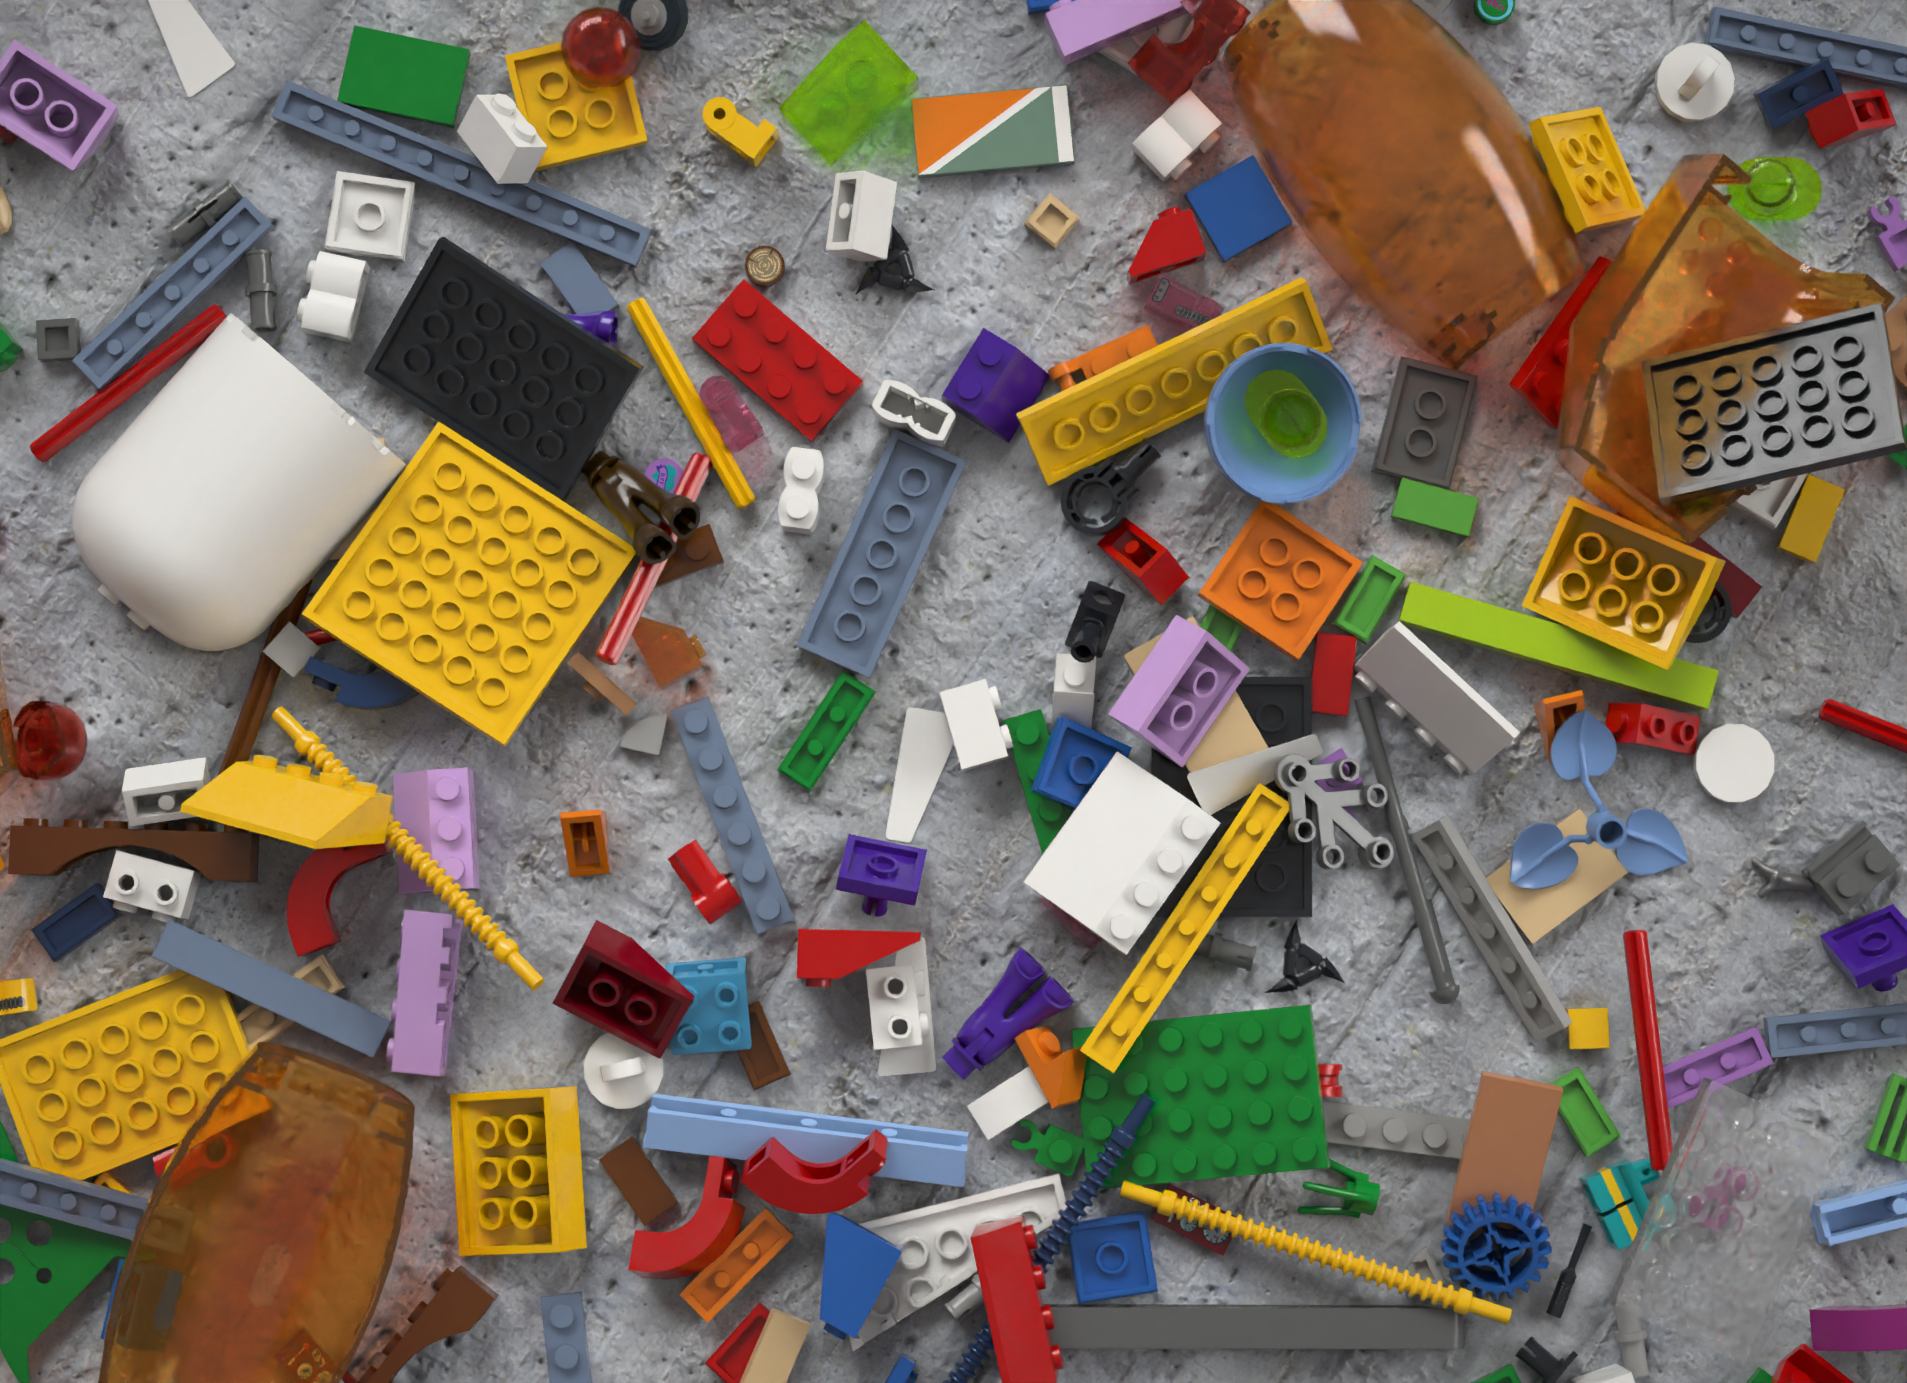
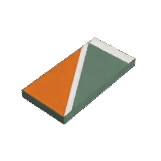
[911,84,1075,179]

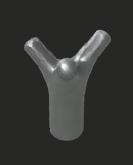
[1751,858,1814,898]

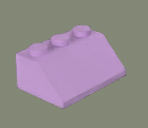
[0,39,120,172]
[1108,615,1250,767]
[393,767,480,894]

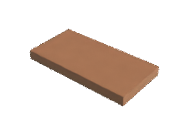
[1445,1071,1563,1232]

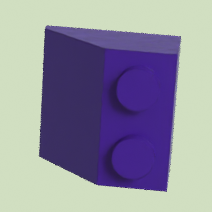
[942,328,1050,443]

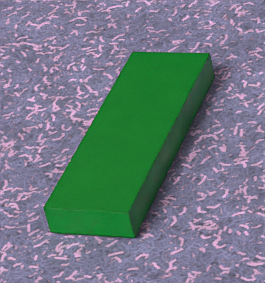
[777,670,876,792]

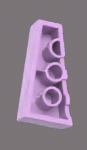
[386,909,463,1076]

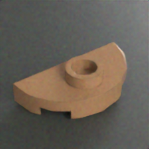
[567,653,636,715]

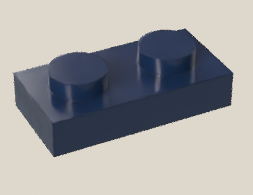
[1753,58,1844,130]

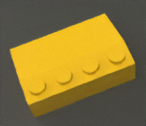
[1522,496,1726,670]
[180,755,393,849]
[450,1086,587,1256]

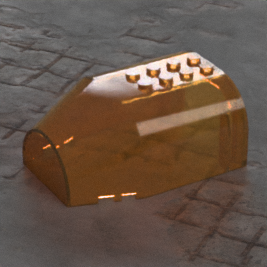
[1555,154,1895,543]

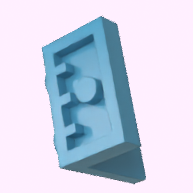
[666,957,752,1055]

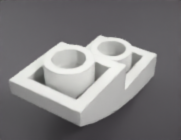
[967,1067,1049,1140]

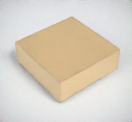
[1024,193,1080,250]

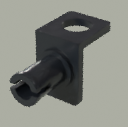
[1065,581,1125,663]
[1515,1336,1578,1383]

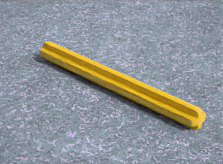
[627,297,755,510]

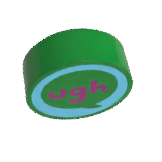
[1474,0,1515,25]

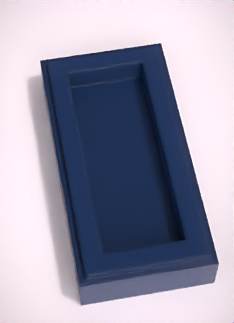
[31,883,123,962]

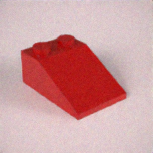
[797,929,921,987]

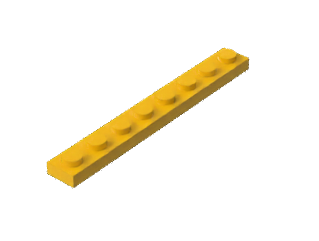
[1080,783,1289,1074]

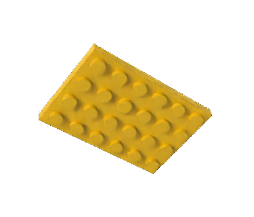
[0,969,271,1181]

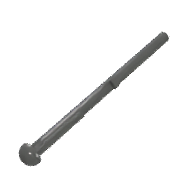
[1354,696,1460,1004]

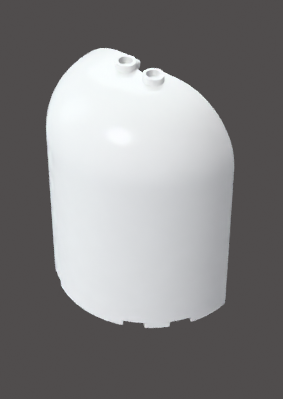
[72,313,407,651]

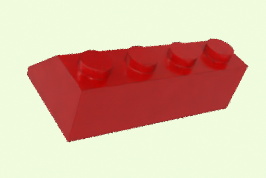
[970,1215,1064,1383]

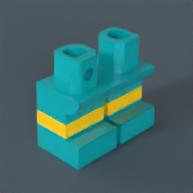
[1579,1158,1677,1251]

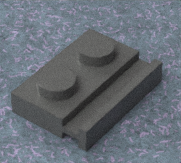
[1801,820,1900,916]

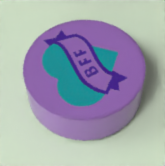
[644,458,683,493]

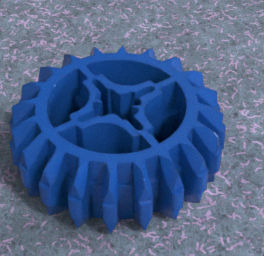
[1440,1192,1552,1302]

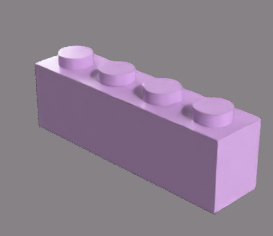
[1044,0,1208,66]

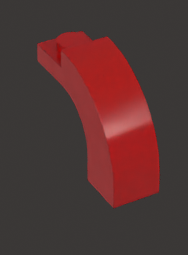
[286,840,393,957]
[741,1129,888,1214]
[628,1156,746,1280]

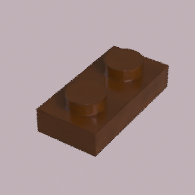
[636,524,724,589]

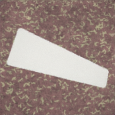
[148,0,235,97]
[885,707,954,843]
[1187,734,1323,815]
[877,937,936,1076]

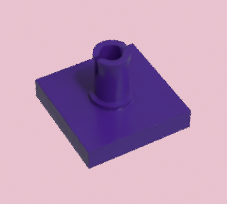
[836,834,927,917]
[1820,904,1907,992]

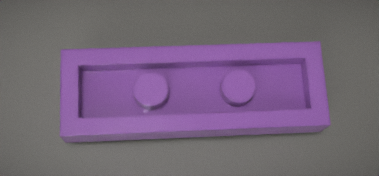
[1663,1026,1773,1109]

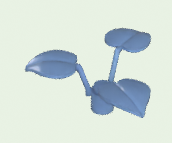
[1510,710,1688,889]

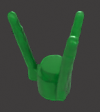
[1297,1159,1380,1218]

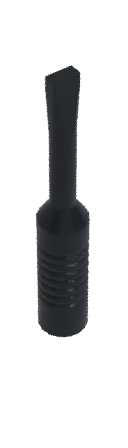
[1546,1223,1592,1319]

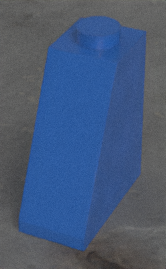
[819,1211,903,1340]

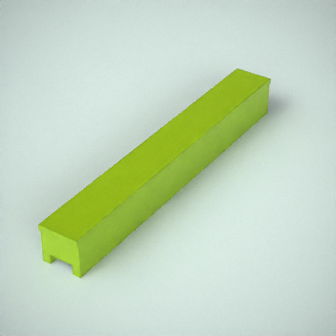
[1397,581,1719,711]

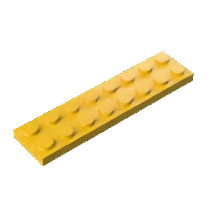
[1016,277,1333,486]

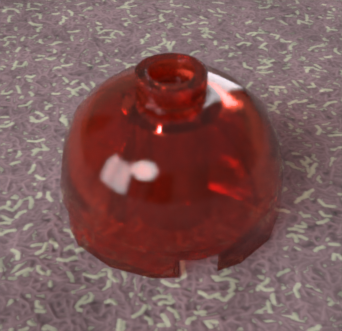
[561,6,640,89]
[10,701,88,781]

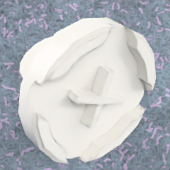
[1654,43,1735,122]
[584,1033,664,1109]

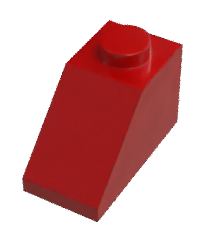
[1805,88,1897,149]
[1126,207,1206,285]
[1097,518,1189,605]

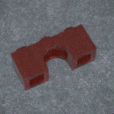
[1128,0,1251,104]

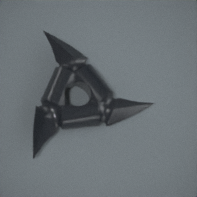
[856,224,935,294]
[1265,919,1345,993]

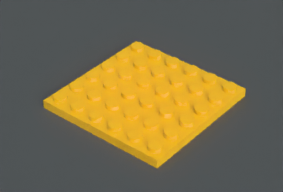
[302,422,637,748]

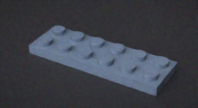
[797,429,967,679]

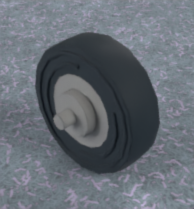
[618,0,688,51]

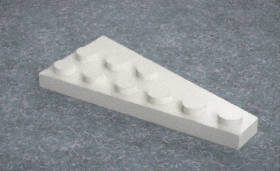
[824,1173,1067,1351]

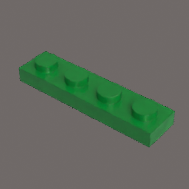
[1003,709,1072,855]

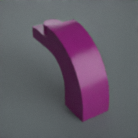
[1809,1304,1907,1351]

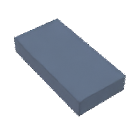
[540,241,619,314]

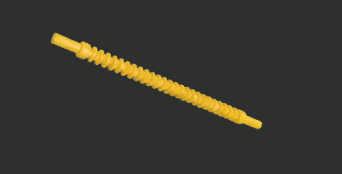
[271,706,544,991]
[1119,1180,1512,1325]

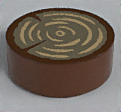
[745,246,785,287]

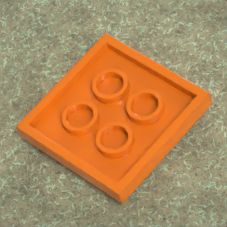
[1197,501,1363,662]

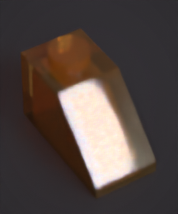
[632,616,707,690]

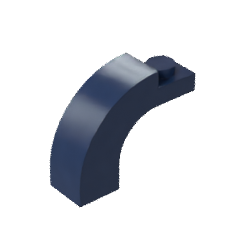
[304,656,420,710]

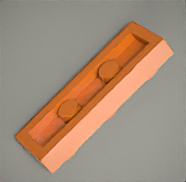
[679,1207,794,1323]

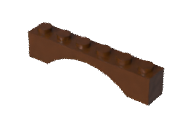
[8,818,260,882]
[357,1265,499,1383]

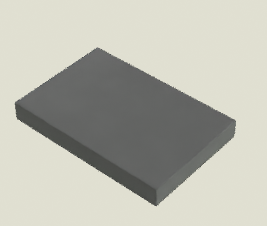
[1371,356,1478,490]

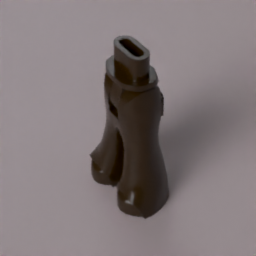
[582,451,700,564]

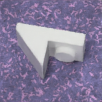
[1051,653,1096,733]

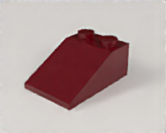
[552,920,695,1059]

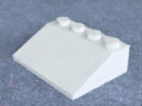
[1353,621,1520,775]
[1023,752,1220,955]

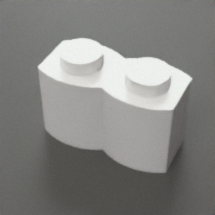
[1131,89,1222,182]
[297,251,370,343]
[872,380,956,447]
[778,447,825,535]

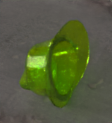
[1727,157,1822,220]
[1244,369,1328,458]

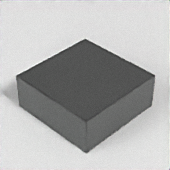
[36,318,81,362]

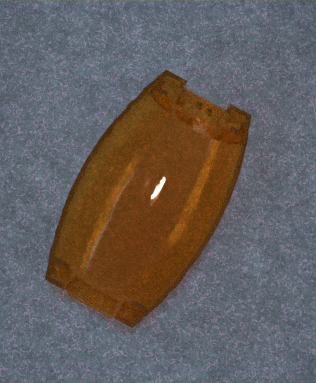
[1222,0,1587,370]
[98,1042,415,1383]

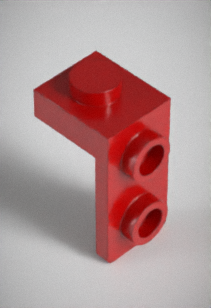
[1605,703,1700,755]

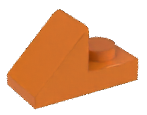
[1014,1025,1087,1109]

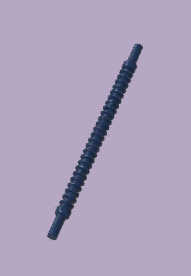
[943,1094,1156,1383]

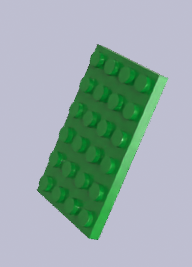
[1071,1004,1330,1189]

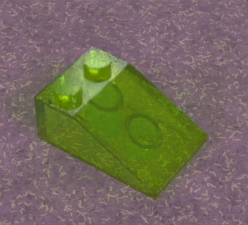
[778,19,918,167]

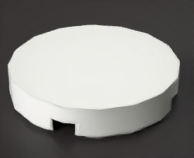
[1693,724,1774,803]

